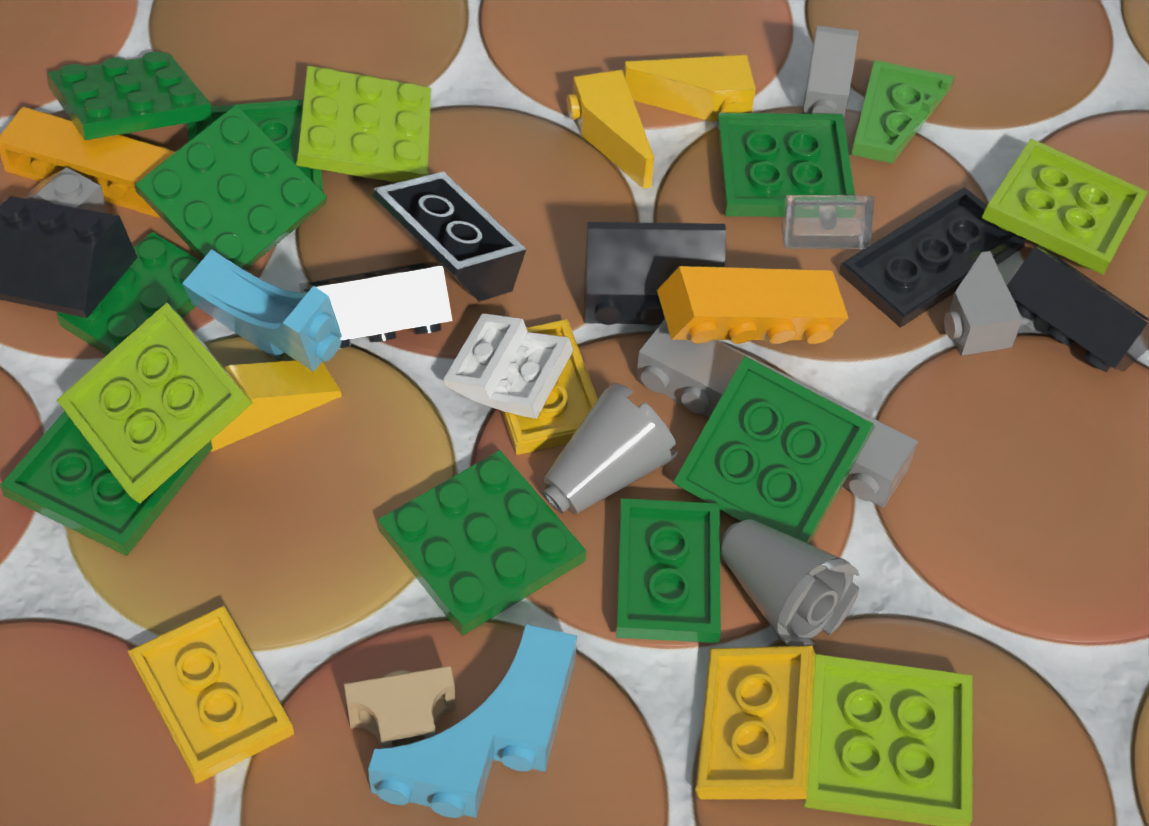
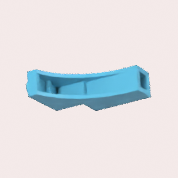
[182,249,343,372]
[368,624,577,818]

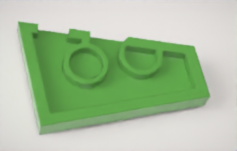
[851,60,955,164]

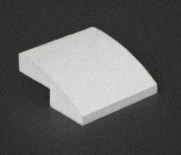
[443,313,573,419]

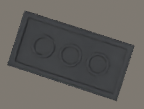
[839,187,1026,328]

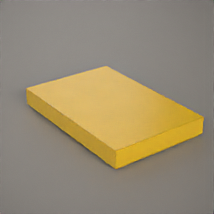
[501,319,598,455]
[128,605,294,784]
[696,646,816,799]

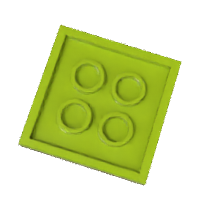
[296,66,431,183]
[982,138,1148,275]
[57,303,253,503]
[804,654,973,826]

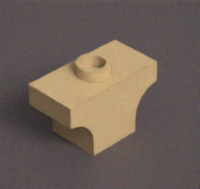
[344,666,456,749]

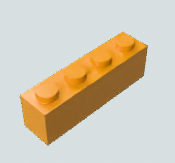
[0,107,175,218]
[657,266,849,344]

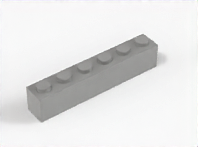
[636,319,918,508]

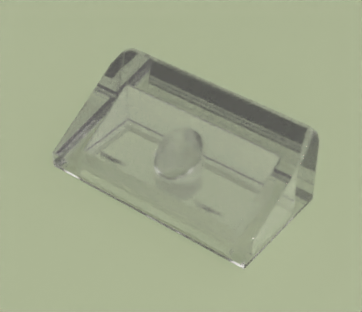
[781,195,874,249]

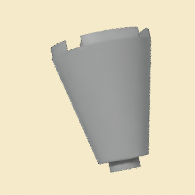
[543,382,678,515]
[721,519,859,646]

